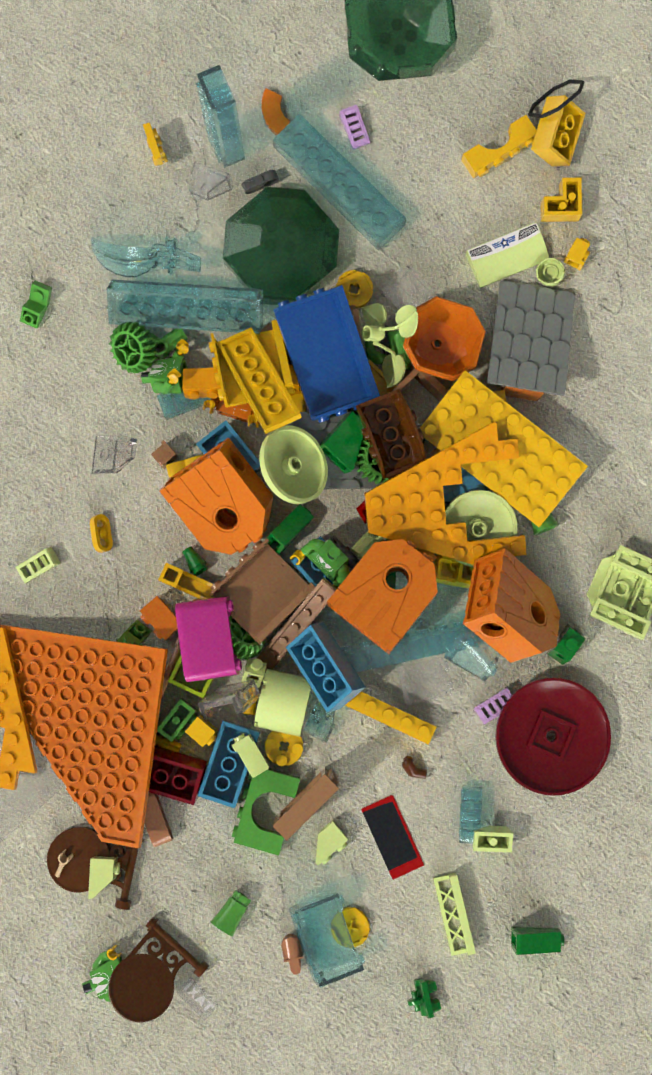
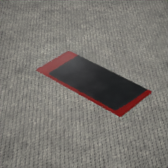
[361,795,424,880]

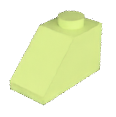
[472,826,513,852]
[88,856,120,899]

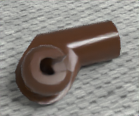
[402,756,427,779]

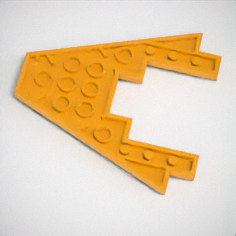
[364,422,527,565]
[0,627,37,790]

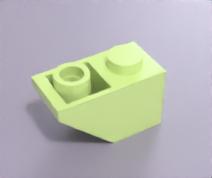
[316,820,348,865]

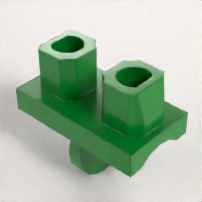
[407,979,441,1018]

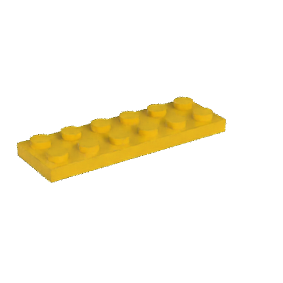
[217,327,301,434]

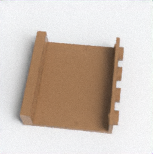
[210,538,315,645]

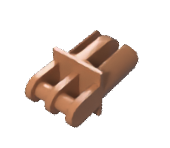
[281,934,304,975]

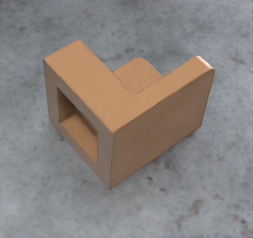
[151,440,178,469]

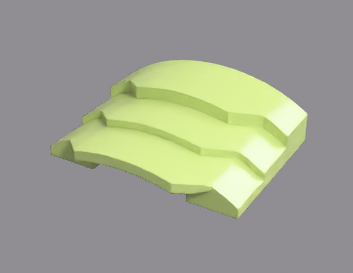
[586,545,652,640]

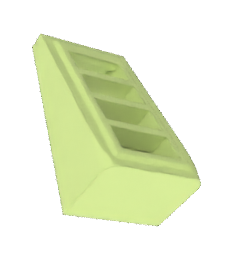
[16,547,60,583]

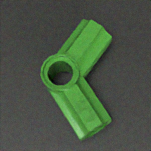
[145,326,189,359]

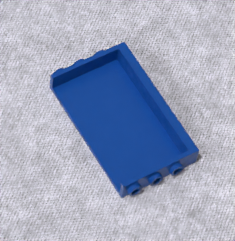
[273,285,380,423]

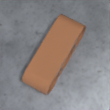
[144,792,173,847]

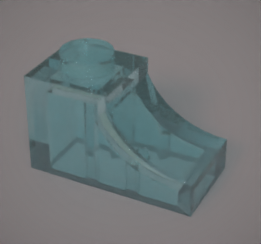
[157,393,202,420]
[303,699,336,742]

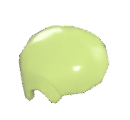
[536,258,565,287]

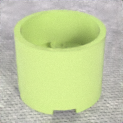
[254,669,311,737]

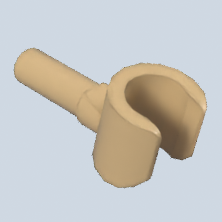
[55,849,74,877]

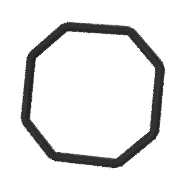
[528,79,585,118]

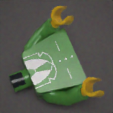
[141,339,189,395]
[290,539,350,589]
[82,945,122,1002]

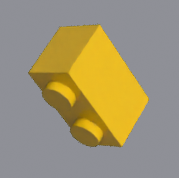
[185,715,218,747]

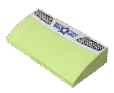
[465,222,549,288]

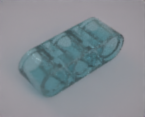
[459,786,482,844]

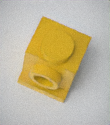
[564,238,590,271]

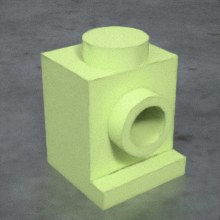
[241,659,267,688]

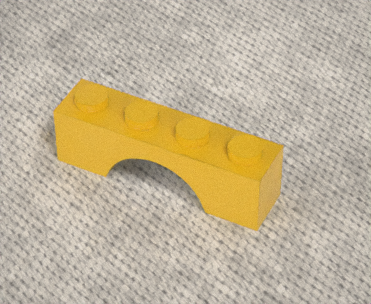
[461,115,537,179]
[158,563,213,600]

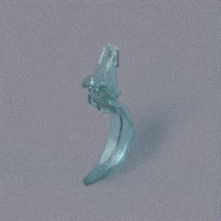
[91,237,201,277]

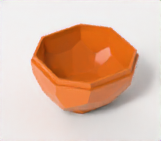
[403,296,486,381]

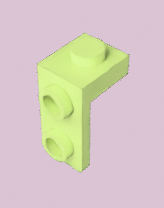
[232,733,269,778]

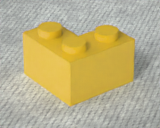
[540,178,582,222]

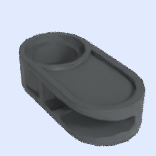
[241,170,279,194]

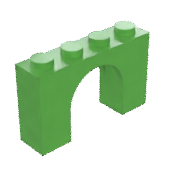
[231,769,301,856]

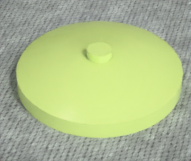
[259,426,328,504]
[445,490,518,567]

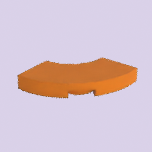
[262,88,290,139]

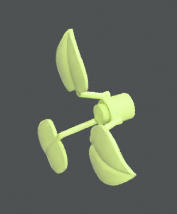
[361,303,418,388]

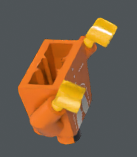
[203,397,259,428]

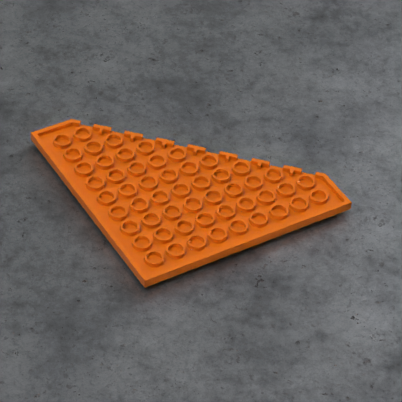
[0,624,168,848]

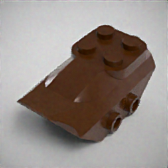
[356,389,426,479]

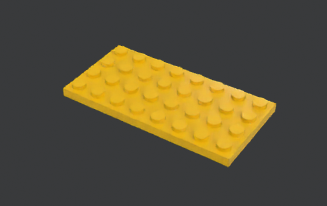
[420,370,588,527]

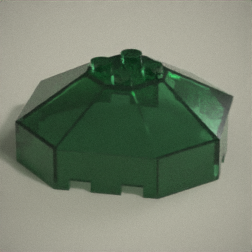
[344,0,457,81]
[223,187,340,305]

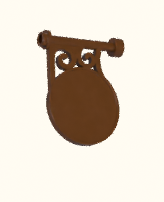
[47,827,145,910]
[108,917,209,1023]

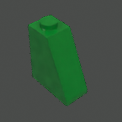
[320,411,364,474]
[267,504,314,556]
[511,927,564,955]

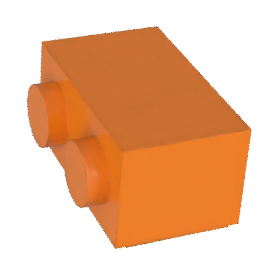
[140,596,178,640]

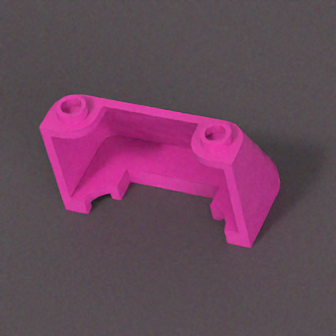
[175,596,242,682]

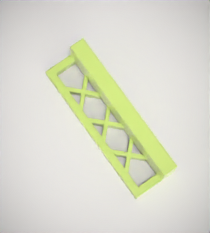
[433,872,476,956]

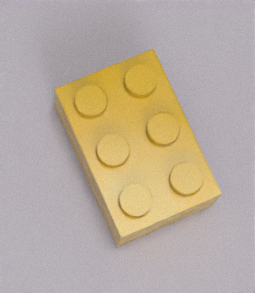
[531,95,586,166]

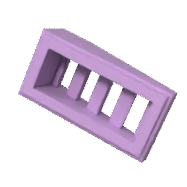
[339,105,370,150]
[474,687,512,725]

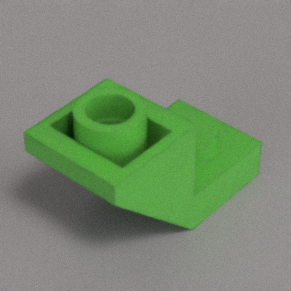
[20,280,52,328]

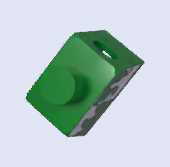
[546,624,586,665]

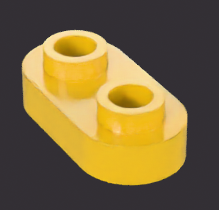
[90,514,113,553]

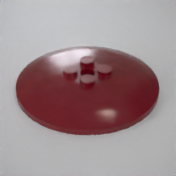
[495,678,611,796]

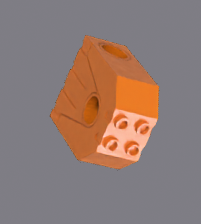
[159,437,273,555]
[327,539,438,655]
[463,548,561,663]

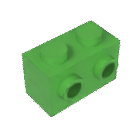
[157,698,197,742]

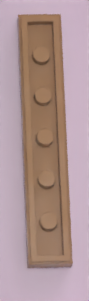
[256,578,337,673]

